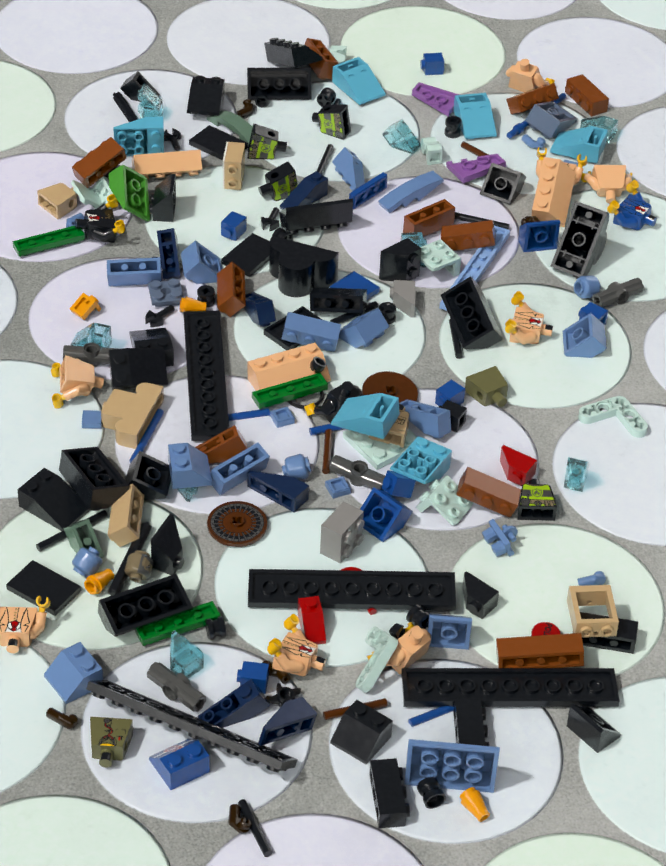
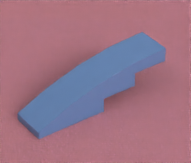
[378,171,444,213]

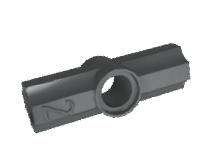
[592,278,644,307]
[63,342,118,367]
[329,455,385,491]
[147,662,206,712]

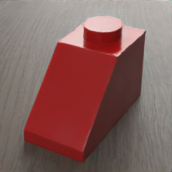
[500,445,537,486]
[298,596,326,645]

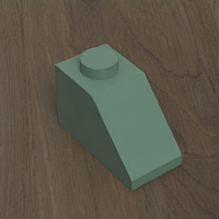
[63,519,104,558]

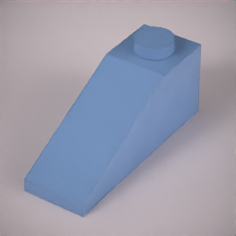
[399,399,451,438]

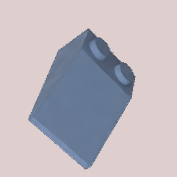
[525,101,578,139]

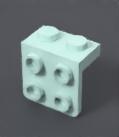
[71,176,113,209]
[420,239,461,276]
[416,475,473,526]

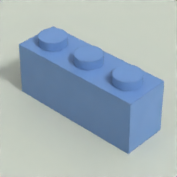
[107,257,162,286]
[281,312,341,352]
[211,443,270,495]

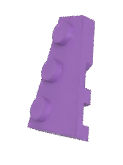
[412,82,459,117]
[446,154,506,183]

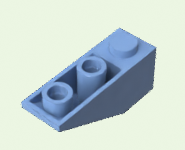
[332,147,365,191]

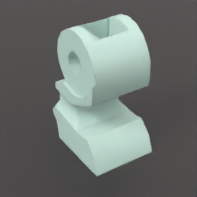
[329,45,347,64]
[420,137,443,165]

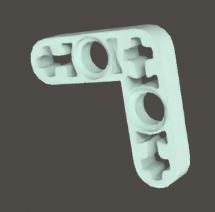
[578,396,648,438]
[356,627,398,693]

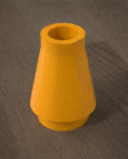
[179,296,206,312]
[84,569,114,594]
[460,787,490,822]

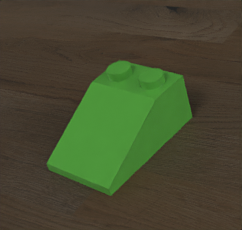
[109,165,150,222]

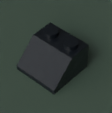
[480,163,526,205]
[149,174,176,222]
[379,238,421,281]
[125,451,171,500]
[330,700,393,764]

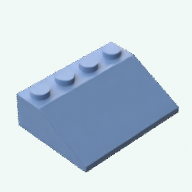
[405,739,500,793]

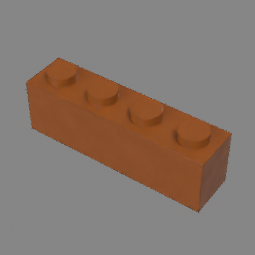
[496,633,584,668]

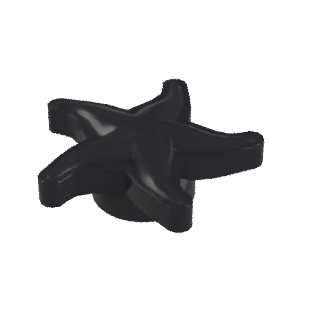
[266,683,301,707]

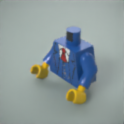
[607,180,657,230]

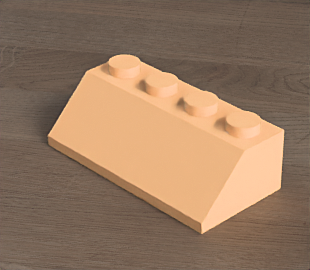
[131,150,202,179]
[532,157,576,227]
[247,343,331,391]

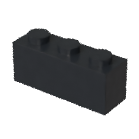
[310,287,367,313]
[580,612,638,654]
[453,699,489,746]
[369,758,410,829]

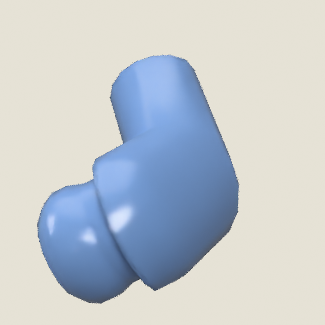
[522,134,546,149]
[66,213,84,228]
[577,571,606,586]

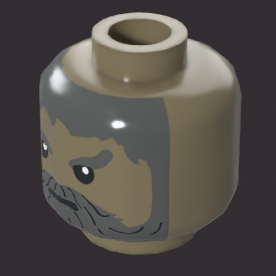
[124,550,154,583]

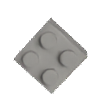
[320,501,365,563]

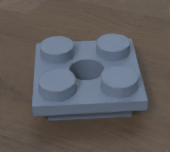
[148,278,184,307]

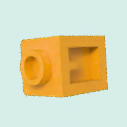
[69,293,101,320]

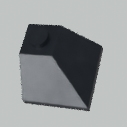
[151,514,184,575]

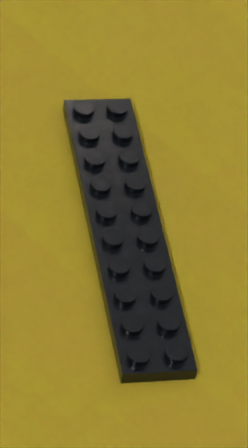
[183,310,229,441]
[248,569,456,611]
[401,668,620,707]
[86,680,298,772]

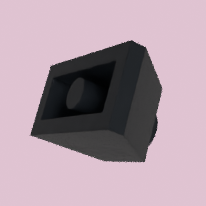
[120,71,160,104]
[462,571,499,619]

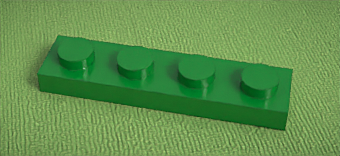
[12,226,85,257]
[252,373,328,409]
[135,601,221,646]

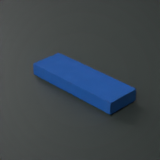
[349,172,387,209]

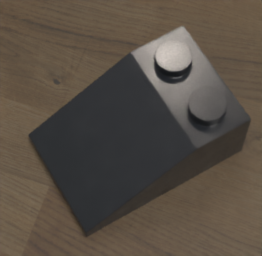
[187,76,225,116]
[129,328,174,367]
[108,348,168,390]
[17,468,90,531]

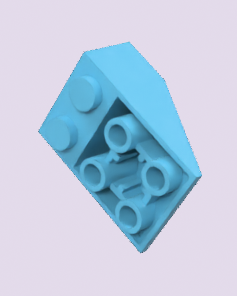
[332,57,386,105]
[453,93,497,139]
[113,117,164,156]
[550,126,608,163]
[331,393,400,439]
[390,436,452,484]

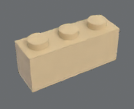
[108,484,144,547]

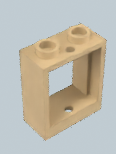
[567,585,619,638]

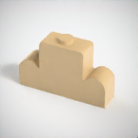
[101,383,164,449]

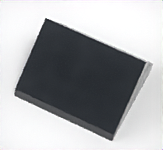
[567,703,622,753]

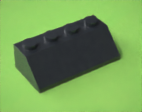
[264,38,323,68]
[247,67,312,100]
[279,198,353,235]
[441,276,503,350]
[59,447,130,511]
[98,574,193,637]

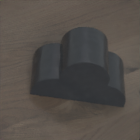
[550,201,609,277]
[269,236,339,297]

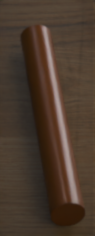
[461,141,489,157]
[322,429,333,474]
[323,698,387,720]

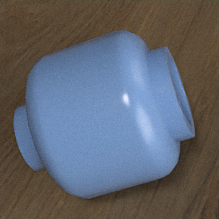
[574,275,601,299]
[282,454,312,480]
[72,546,103,578]

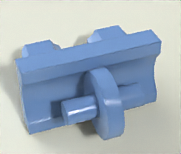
[482,519,518,557]

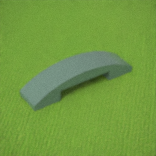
[207,110,252,145]

